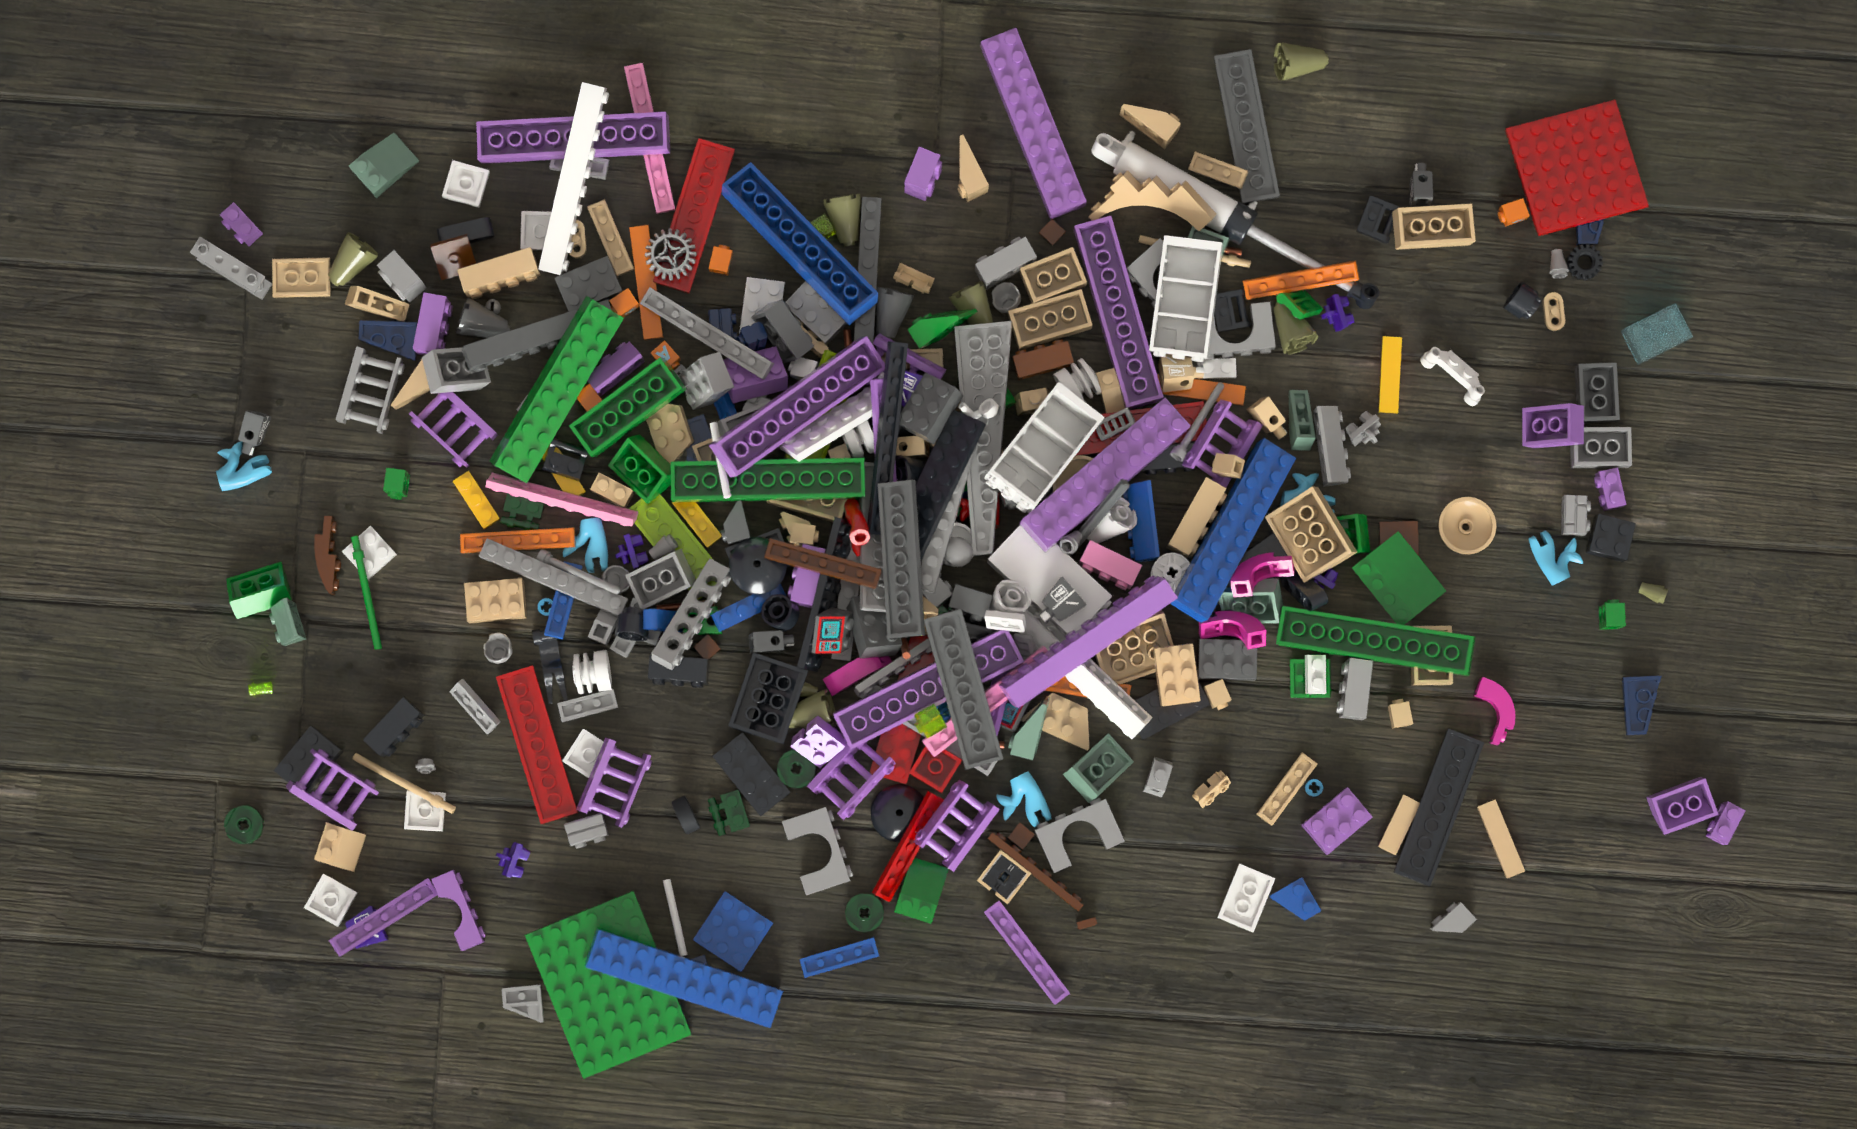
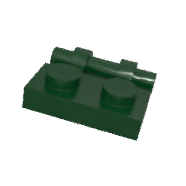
[500,493,545,530]
[707,790,750,836]

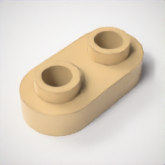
[569,220,587,258]
[1543,292,1565,331]

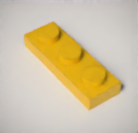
[453,471,500,530]
[672,502,722,548]

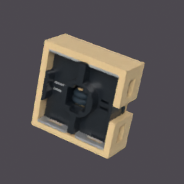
[977,850,1031,904]

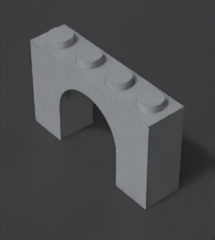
[1126,238,1163,308]
[1204,302,1276,360]
[1035,798,1125,873]
[782,807,853,896]

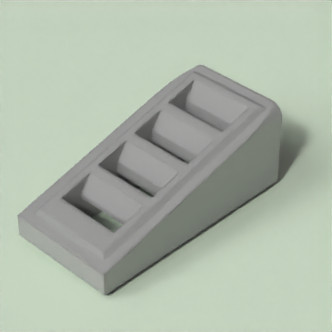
[1096,407,1136,441]
[1014,633,1038,660]

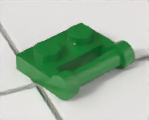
[1276,290,1323,320]

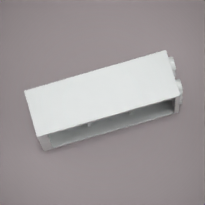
[1149,235,1223,362]
[984,382,1104,513]
[987,525,1112,635]

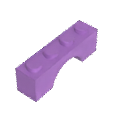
[431,870,486,951]

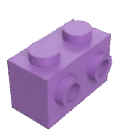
[220,202,263,246]
[1594,468,1627,511]
[1706,801,1745,845]

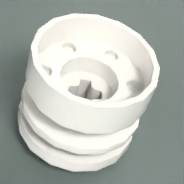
[1053,358,1101,401]
[1150,553,1190,592]
[572,650,612,694]

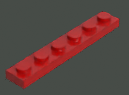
[872,791,944,902]

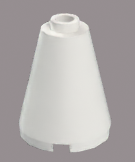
[1087,497,1137,544]
[989,580,1031,630]

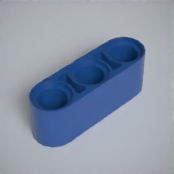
[643,609,683,632]

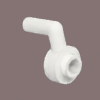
[958,398,999,419]

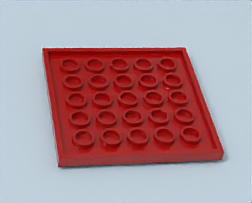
[1505,100,1649,236]

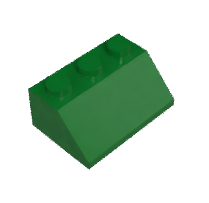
[608,434,671,504]
[226,562,292,619]

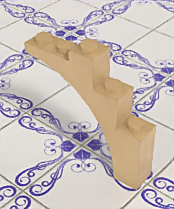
[1089,170,1216,231]

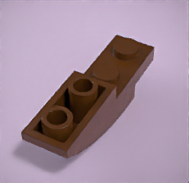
[314,516,341,595]

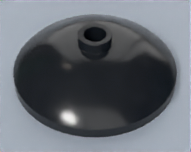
[729,536,787,594]
[871,784,924,842]

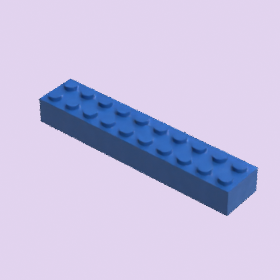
[722,162,878,325]
[1170,438,1296,623]
[584,928,783,1028]

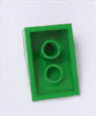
[908,308,978,349]
[1337,514,1371,555]
[894,858,949,924]

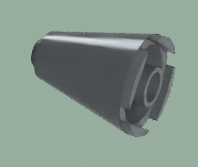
[876,287,914,339]
[456,298,511,338]

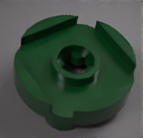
[777,750,816,788]
[224,805,264,844]
[845,893,884,932]

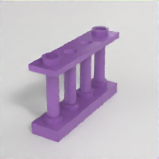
[865,333,946,385]
[409,392,498,468]
[1182,399,1263,488]
[576,738,652,828]
[807,741,896,820]
[286,748,379,831]
[913,780,1000,872]

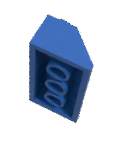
[1123,480,1160,562]

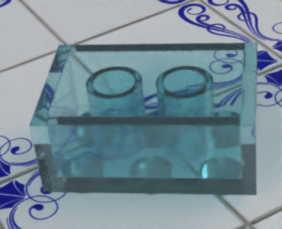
[1621,303,1693,365]

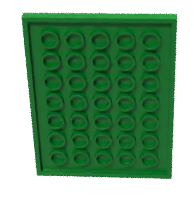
[525,890,692,1079]

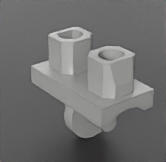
[1345,411,1381,446]

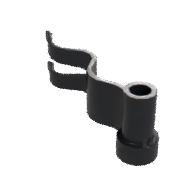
[532,629,568,704]

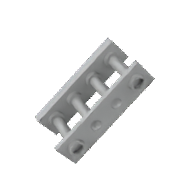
[190,237,272,300]
[336,346,405,434]

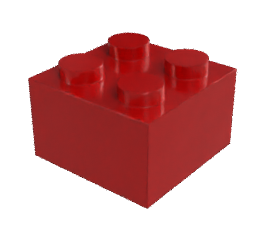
[909,746,962,794]

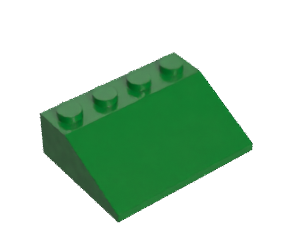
[1352,531,1446,625]

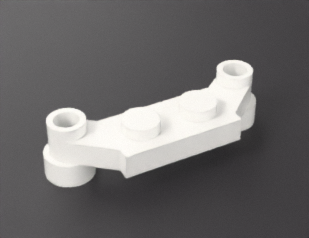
[1420,347,1485,406]

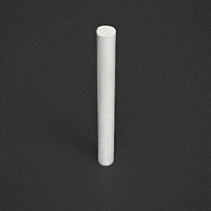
[710,422,731,498]
[663,879,687,956]

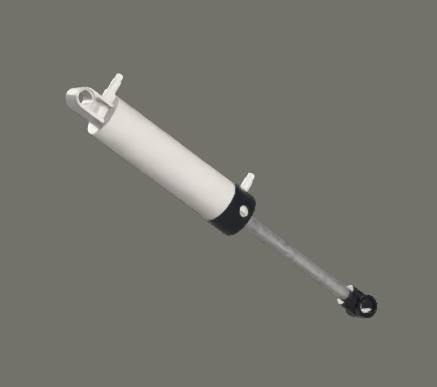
[1091,131,1380,309]

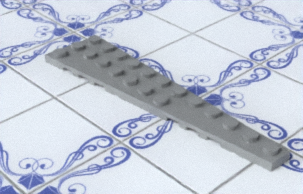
[954,321,1012,556]

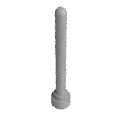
[1170,382,1224,462]
[536,549,620,594]

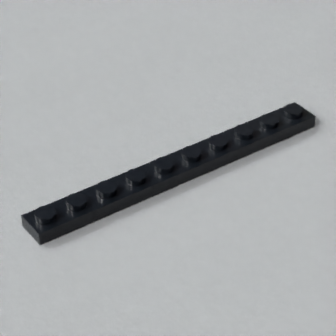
[867,341,908,535]

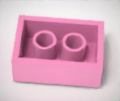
[1078,540,1142,590]

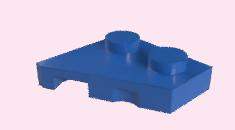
[1270,877,1321,921]

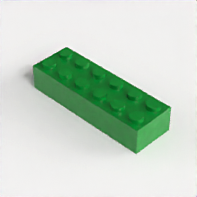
[569,357,687,457]

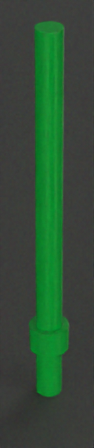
[351,536,382,650]

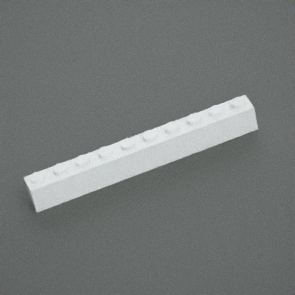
[538,82,609,275]
[1019,603,1152,739]

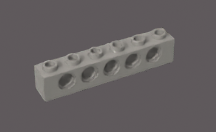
[651,558,731,670]

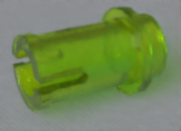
[248,682,273,698]

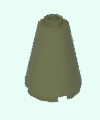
[1274,42,1328,81]
[823,193,861,246]
[328,232,378,286]
[949,280,993,325]
[1273,302,1318,355]
[789,689,837,728]

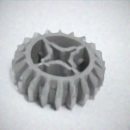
[645,229,697,281]

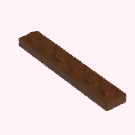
[765,538,882,589]
[988,832,1083,911]

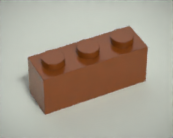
[1012,339,1074,381]

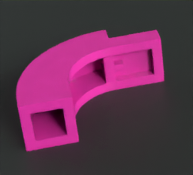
[1230,552,1295,597]
[1199,611,1266,649]
[823,656,892,696]
[1474,677,1515,745]

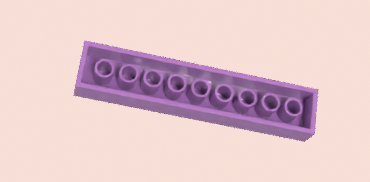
[980,28,1087,220]
[476,112,670,163]
[1074,216,1164,410]
[709,336,885,477]
[1020,398,1190,553]
[999,575,1178,708]
[833,630,1024,749]

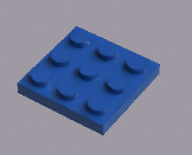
[693,891,773,972]

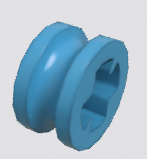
[538,598,553,616]
[1305,779,1323,797]

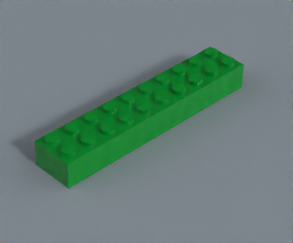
[490,296,624,483]
[671,458,865,502]
[1276,606,1476,676]

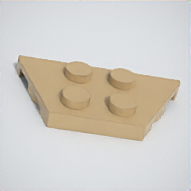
[646,404,694,464]
[1020,693,1089,751]

